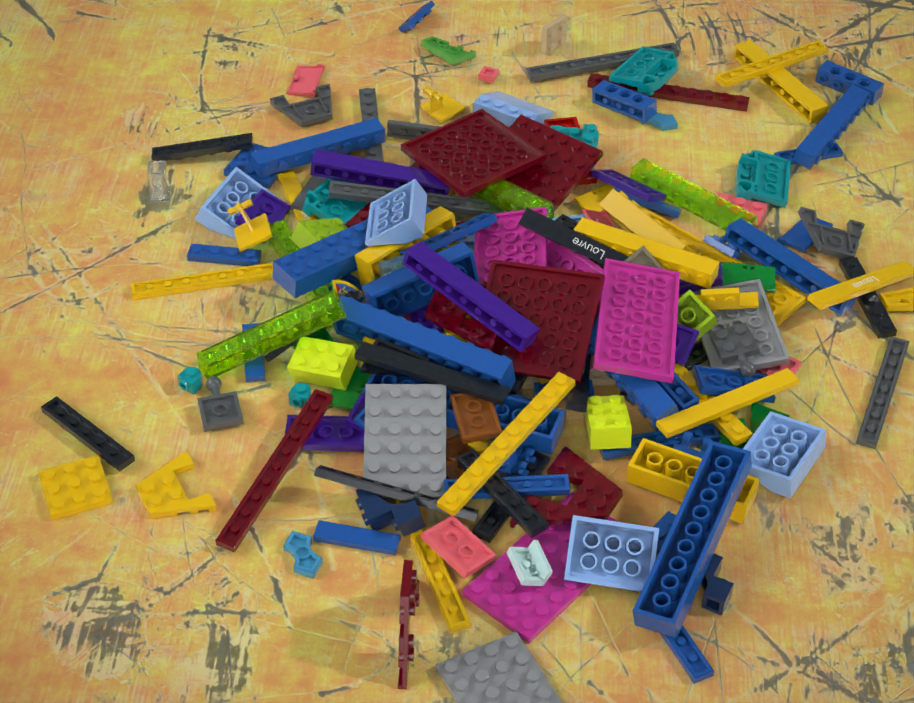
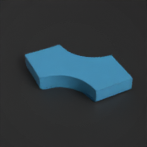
[640,112,678,131]
[283,531,323,579]

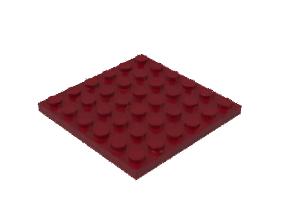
[400,109,546,198]
[475,115,603,218]
[472,259,605,384]

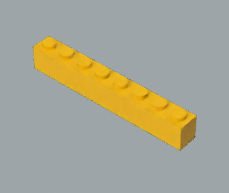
[733,39,828,124]
[573,217,720,289]

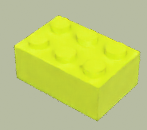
[287,336,359,390]
[584,395,632,450]

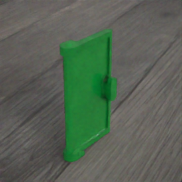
[719,262,776,294]
[329,365,372,411]

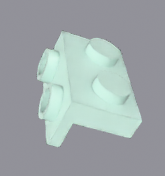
[506,540,553,586]

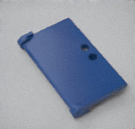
[777,218,833,252]

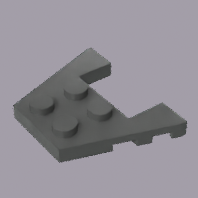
[270,84,333,127]
[798,207,865,259]

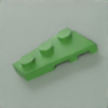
[421,36,476,65]

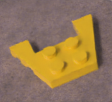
[136,451,217,519]

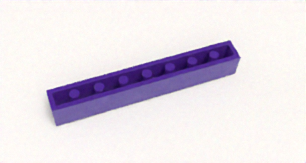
[310,149,450,195]
[402,241,540,352]

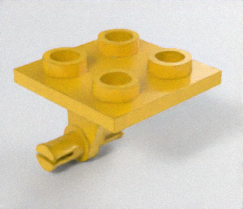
[420,86,466,123]
[227,198,273,252]

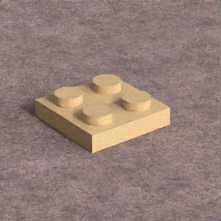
[541,14,568,55]

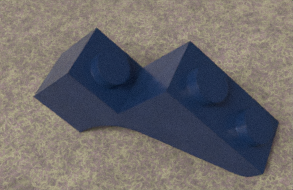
[355,489,427,537]
[701,553,734,616]

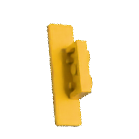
[696,288,759,310]

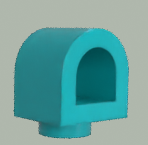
[177,367,203,395]
[288,383,311,408]

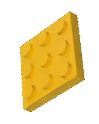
[38,455,114,521]

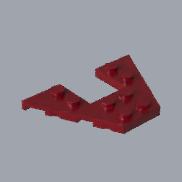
[426,283,498,352]
[510,446,623,528]
[398,560,420,689]

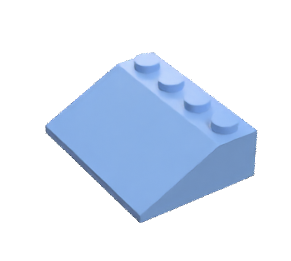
[473,91,554,127]
[194,167,278,239]
[365,179,427,246]
[743,411,826,499]
[564,515,659,592]

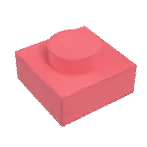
[478,66,499,83]

